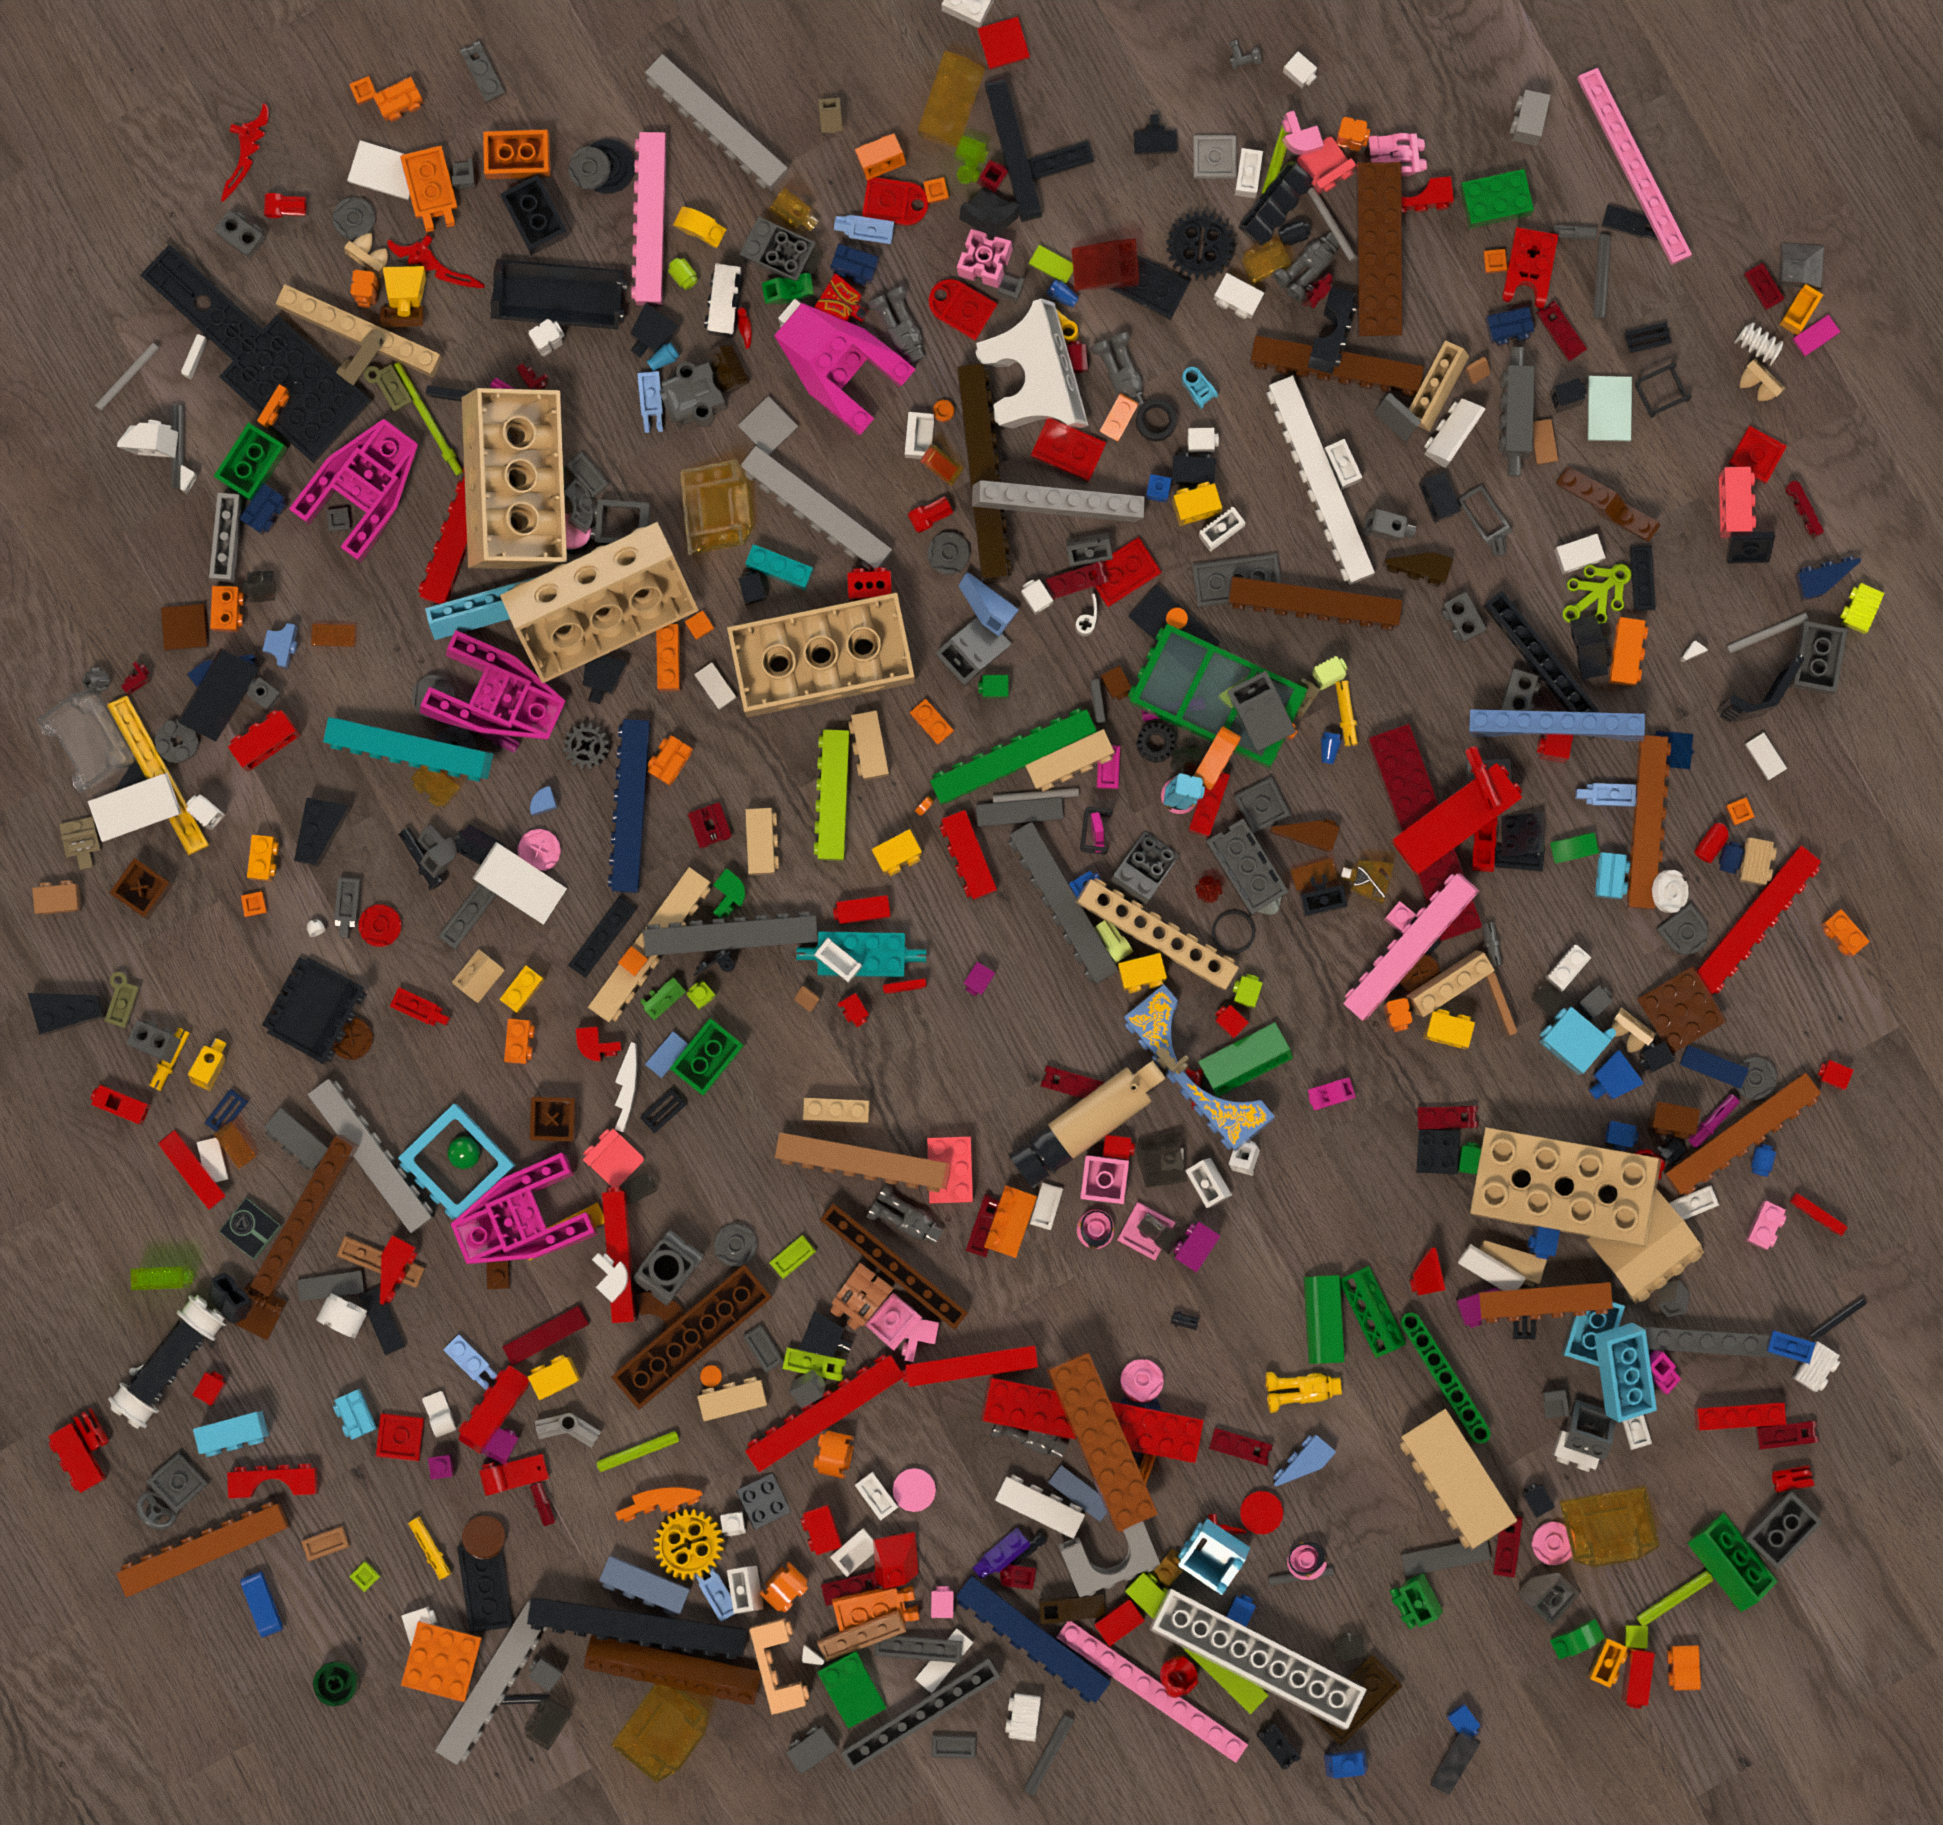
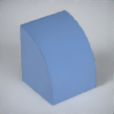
[530,786,558,816]

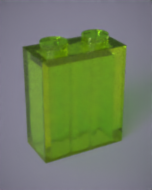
[130,1266,194,1290]

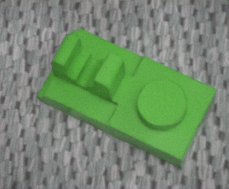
[640,978,686,1021]

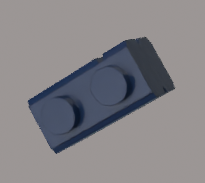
[830,243,879,286]
[1485,307,1534,346]
[239,483,287,535]

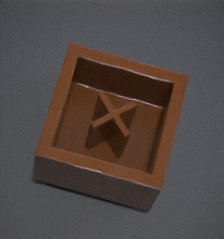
[109,858,173,920]
[530,1097,576,1142]
[1648,1101,1700,1139]

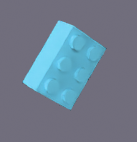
[1561,1302,1625,1367]
[193,1411,269,1457]

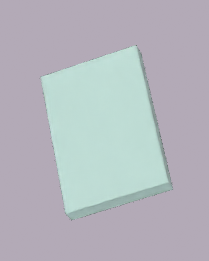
[1587,376,1632,442]

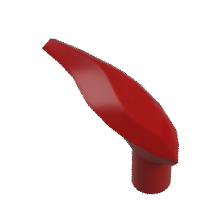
[738,308,752,349]
[1185,1068,1203,1110]
[1208,1514,1246,1535]

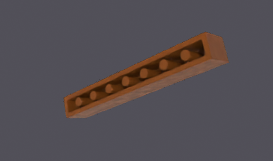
[1626,735,1671,910]
[1664,1073,1821,1196]
[116,1501,290,1597]

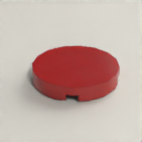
[358,904,402,947]
[1240,1491,1283,1535]

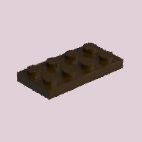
[1310,1654,1403,1747]

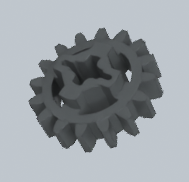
[563,723,610,770]

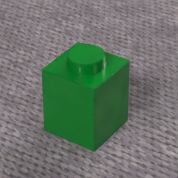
[978,675,1008,699]
[1458,1142,1482,1175]

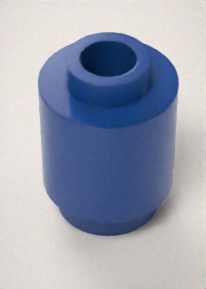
[1750,1144,1777,1177]

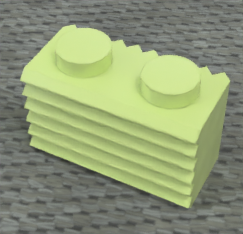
[1312,656,1348,690]

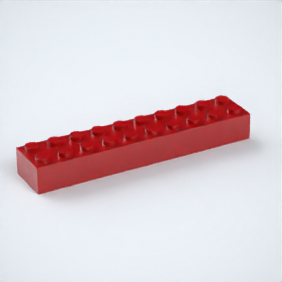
[980,1377,1204,1463]

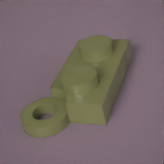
[364,364,413,413]
[105,972,140,1028]

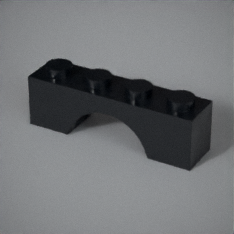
[1308,286,1358,374]

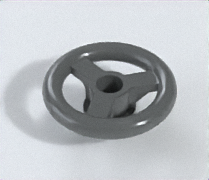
[136,1490,177,1530]

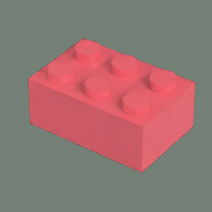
[1719,467,1756,538]
[927,1137,973,1204]

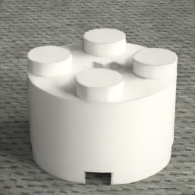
[316,1293,367,1339]

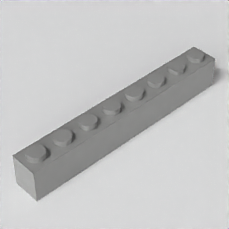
[645,54,788,191]
[740,446,892,572]
[972,480,1144,522]
[307,1079,434,1233]
[435,1600,548,1765]

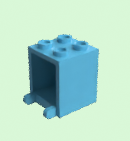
[1539,1007,1616,1075]
[1178,1519,1250,1595]

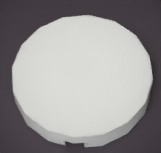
[1652,870,1689,913]

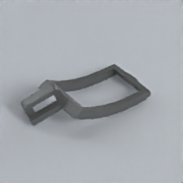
[1457,484,1513,557]

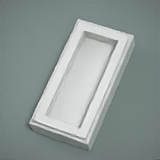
[181,334,208,380]
[694,662,736,710]
[1745,733,1787,780]
[197,1137,229,1182]
[1030,1183,1063,1230]

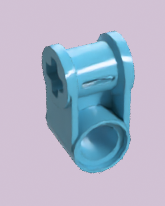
[1181,367,1219,409]

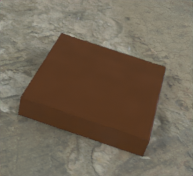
[161,604,208,651]

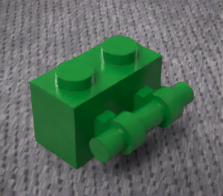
[1389,1573,1444,1629]

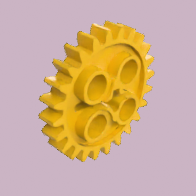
[654,1509,725,1581]

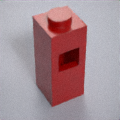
[833,895,891,925]
[90,1085,151,1125]

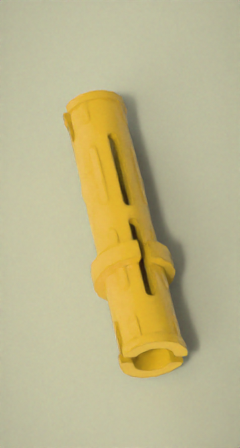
[1335,681,1358,747]
[149,1027,190,1091]
[408,1517,452,1580]

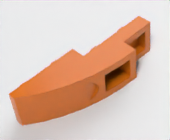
[615,1487,703,1522]

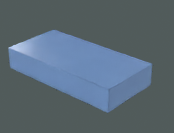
[645,1032,689,1078]

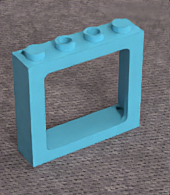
[398,1104,516,1220]

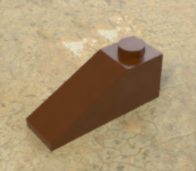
[1269,818,1340,853]

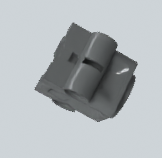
[659,362,727,428]
[632,1230,704,1306]

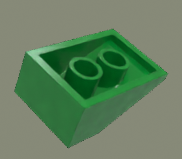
[817,1650,887,1729]

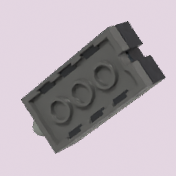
[1206,819,1288,916]

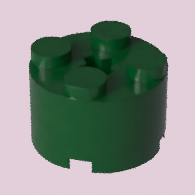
[313,1660,360,1706]

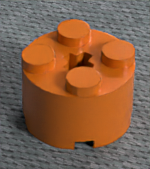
[813,1431,854,1479]
[759,1562,808,1613]

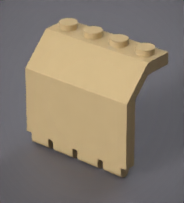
[1587,1189,1704,1305]

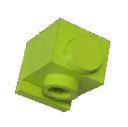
[686,980,716,1010]

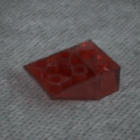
[1071,238,1139,291]

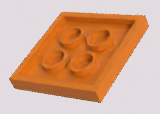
[401,1621,482,1702]

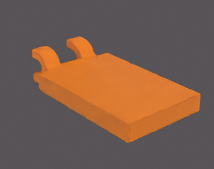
[400,146,458,233]
[832,1585,919,1632]

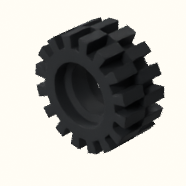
[1136,723,1175,763]

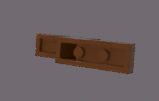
[1556,466,1661,543]

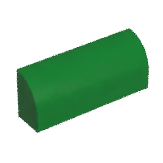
[1198,1023,1293,1097]
[1303,1275,1344,1364]

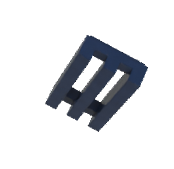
[204,1089,248,1136]

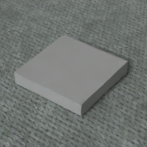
[1193,135,1236,179]
[738,396,798,455]

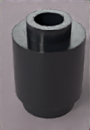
[1278,219,1311,246]

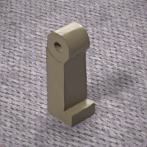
[336,329,385,385]

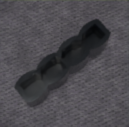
[1238,161,1313,246]

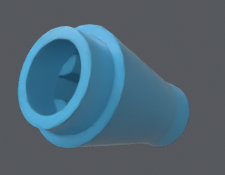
[647,342,680,371]

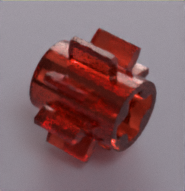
[1195,876,1223,903]

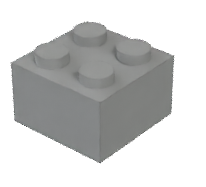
[1510,90,1550,146]

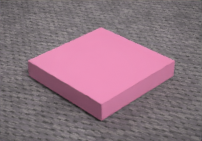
[1117,1202,1176,1260]
[865,1292,922,1350]

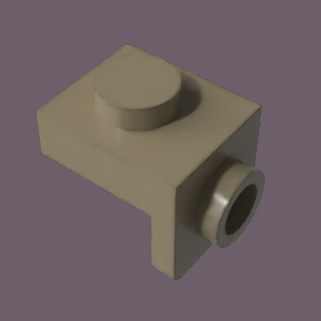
[1284,678,1320,717]
[1156,1047,1190,1074]

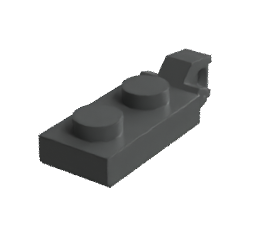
[334,877,361,938]

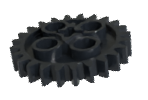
[1166,211,1235,281]

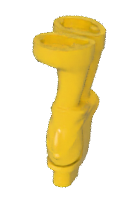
[1266,1372,1342,1413]

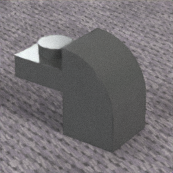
[417,825,456,878]

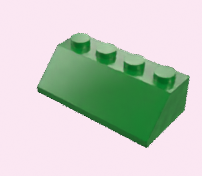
[1687,1512,1778,1612]

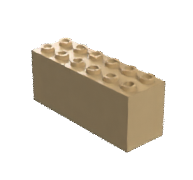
[1399,1409,1517,1550]

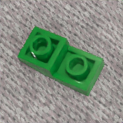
[1550,832,1600,864]

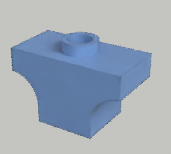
[263,623,298,669]

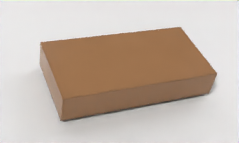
[1532,419,1558,465]
[301,1526,350,1562]

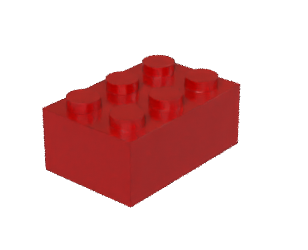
[228,710,301,772]

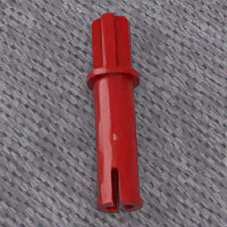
[1465,746,1501,810]

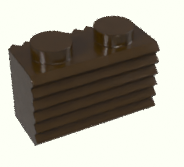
[705,345,750,393]

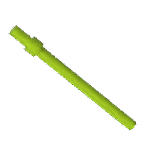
[393,362,463,476]

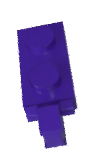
[973,1528,1031,1579]

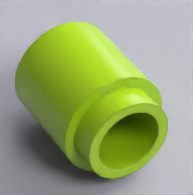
[668,258,698,290]

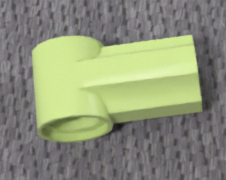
[1094,920,1134,964]

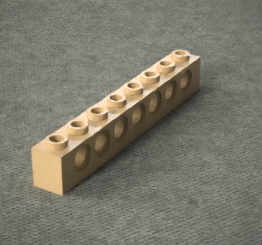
[1075,878,1239,990]

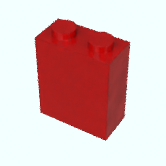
[1621,1648,1655,1709]

